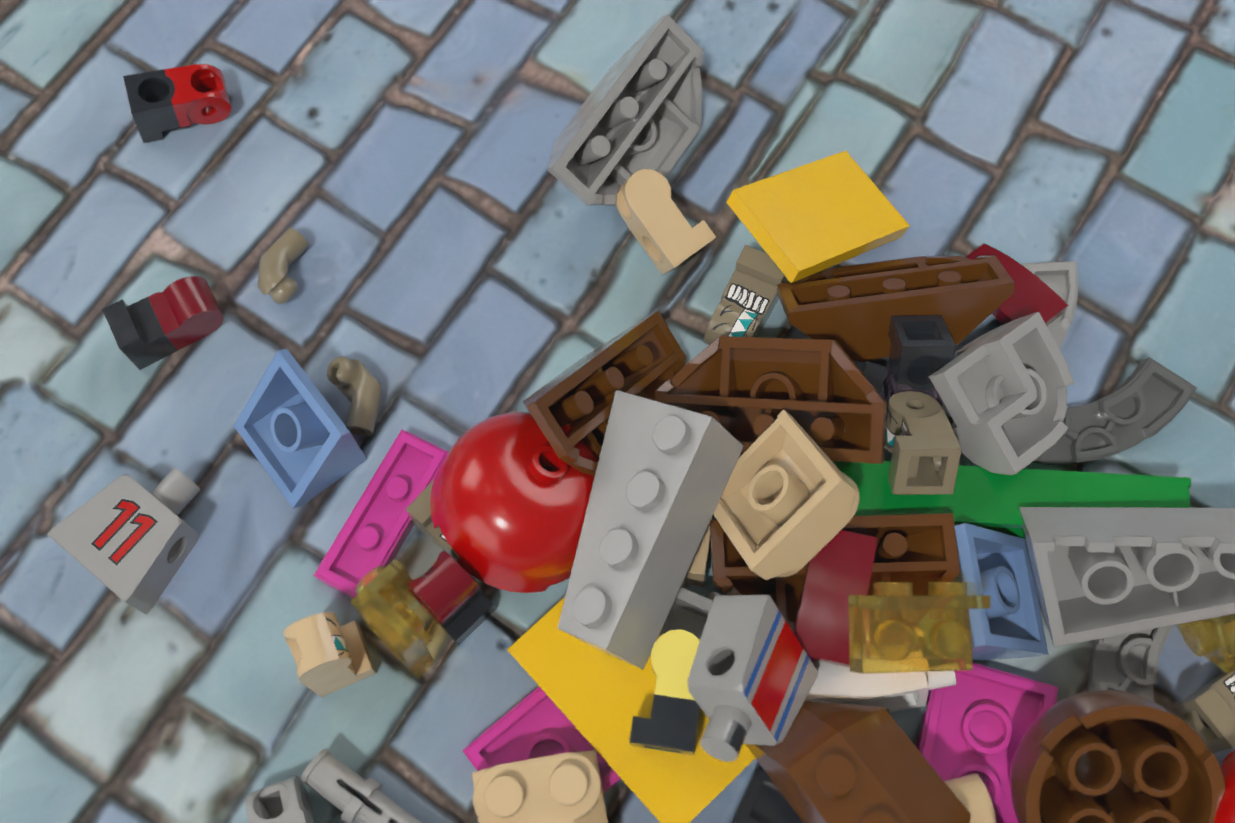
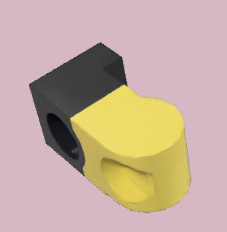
[629,630,700,756]

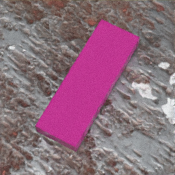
[313,429,448,605]

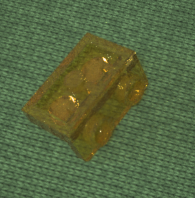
[350,559,435,679]
[849,582,991,674]

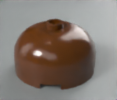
[1010,690,1225,823]

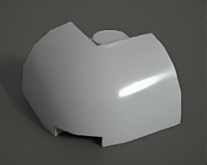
[929,312,1074,475]

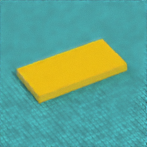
[507,597,755,823]

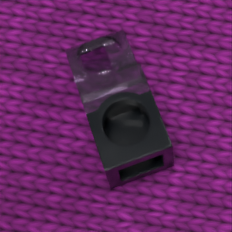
[883,315,956,417]

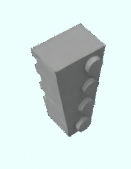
[558,390,744,670]
[1019,507,1235,647]

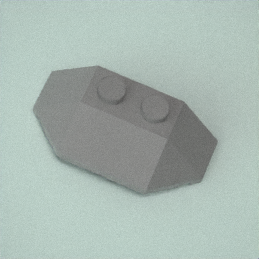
[547,14,703,206]

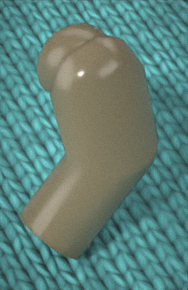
[258,227,309,304]

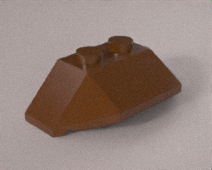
[777,256,1015,362]
[522,311,686,476]
[655,336,887,464]
[710,513,960,644]
[745,701,971,823]

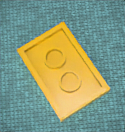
[726,150,910,283]

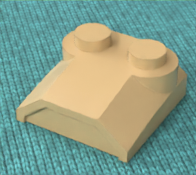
[713,409,859,580]
[472,750,608,823]

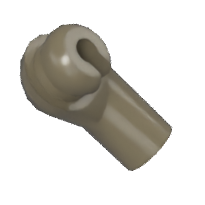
[327,356,382,436]

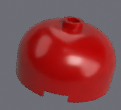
[430,412,599,593]

